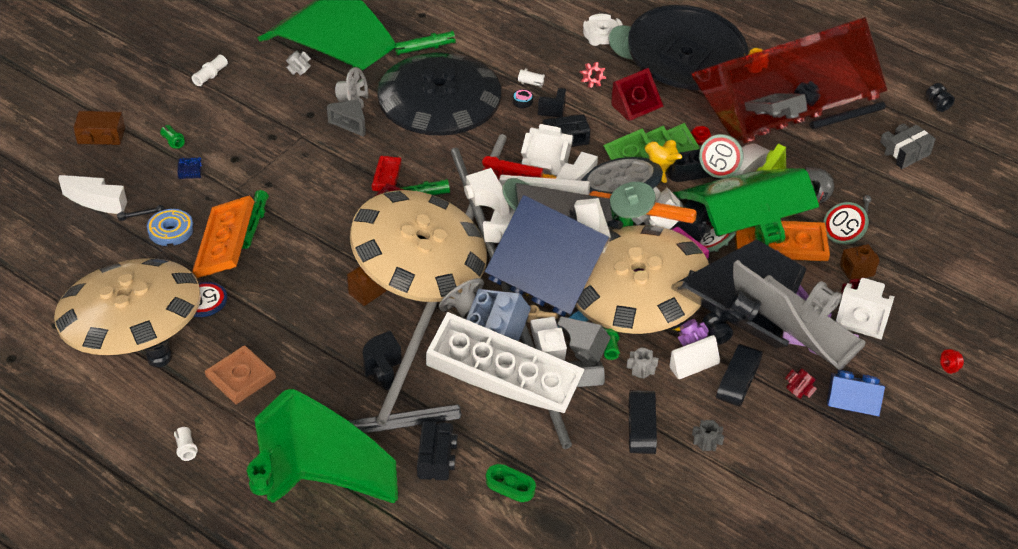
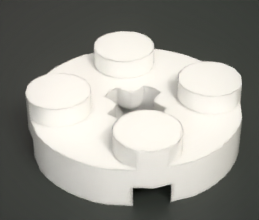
[583,14,623,46]

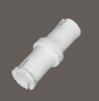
[192,55,228,86]

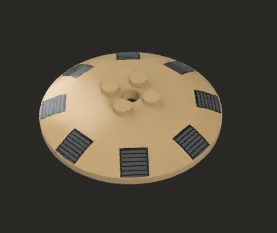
[350,190,487,302]
[576,225,709,334]
[54,258,201,355]

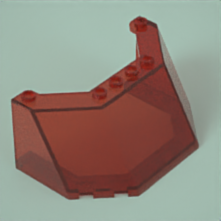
[691,17,888,144]

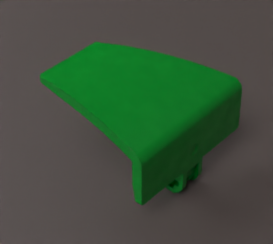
[257,0,395,71]
[673,168,819,246]
[246,389,398,503]

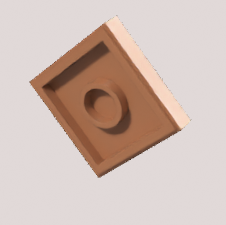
[205,345,276,404]

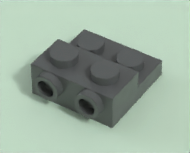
[745,93,807,118]

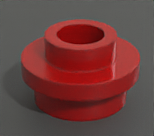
[691,126,711,145]
[940,349,964,374]

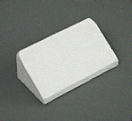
[670,335,720,379]

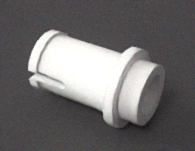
[518,68,545,88]
[174,427,198,461]

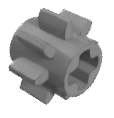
[286,50,311,76]
[627,348,658,379]

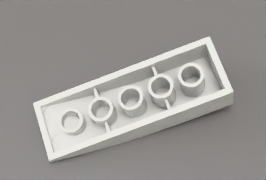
[426,312,584,413]

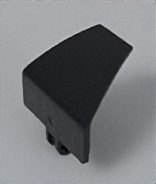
[671,239,806,348]

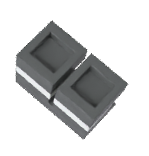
[880,123,936,169]

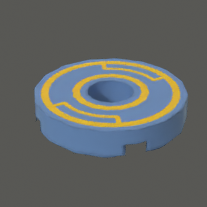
[147,209,193,246]

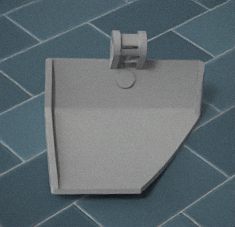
[733,260,865,370]

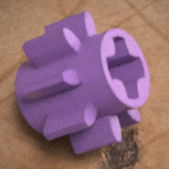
[678,319,709,347]

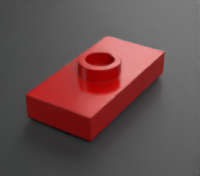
[372,156,402,191]

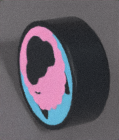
[512,89,533,108]

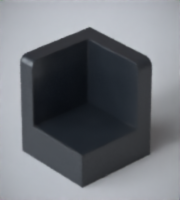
[538,88,566,118]

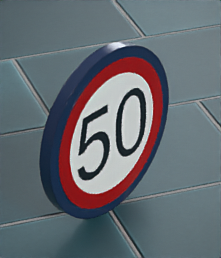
[193,282,228,317]

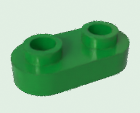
[486,464,536,502]

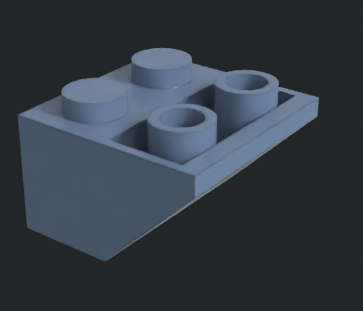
[466,289,531,342]

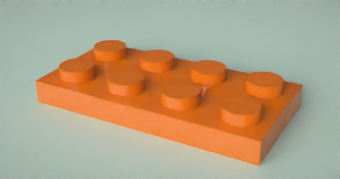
[192,195,255,278]
[734,221,830,261]

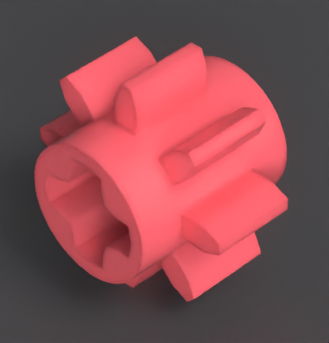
[580,62,606,88]

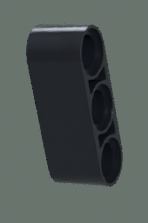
[667,149,713,182]
[716,344,763,407]
[629,390,657,454]

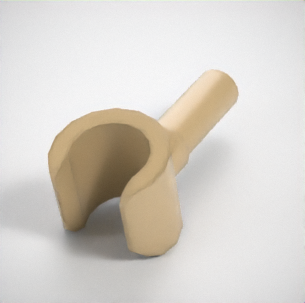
[526,305,558,324]

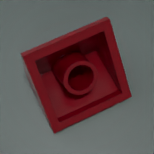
[611,68,663,121]

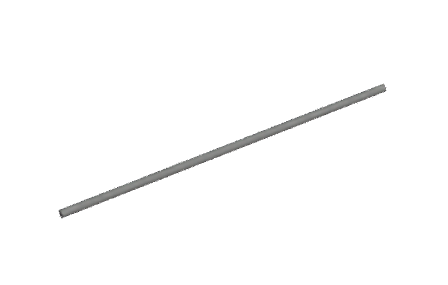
[376,134,507,426]

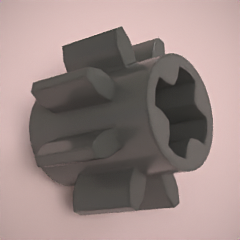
[692,420,724,451]

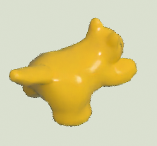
[645,140,682,183]

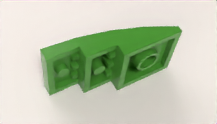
[603,123,700,160]

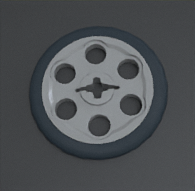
[581,157,663,194]

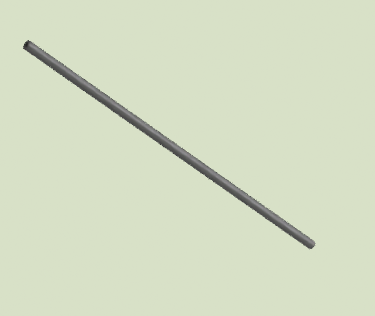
[451,148,572,449]

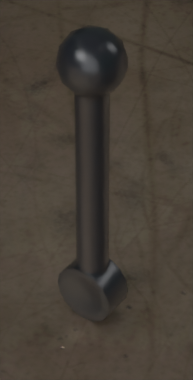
[117,205,165,221]

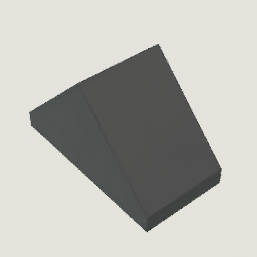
[327,99,366,137]

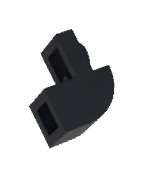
[363,331,402,390]

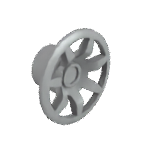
[335,67,368,108]
[439,278,484,319]

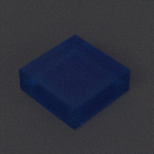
[178,158,202,179]

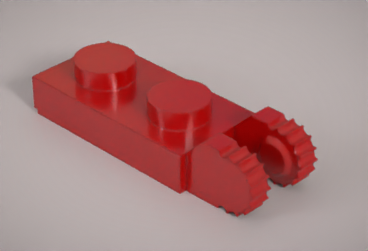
[482,156,543,180]

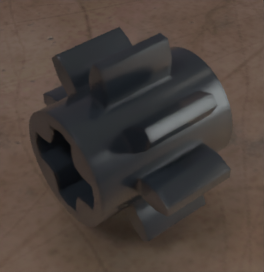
[794,81,820,107]

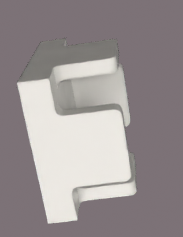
[521,124,573,176]
[836,278,894,340]

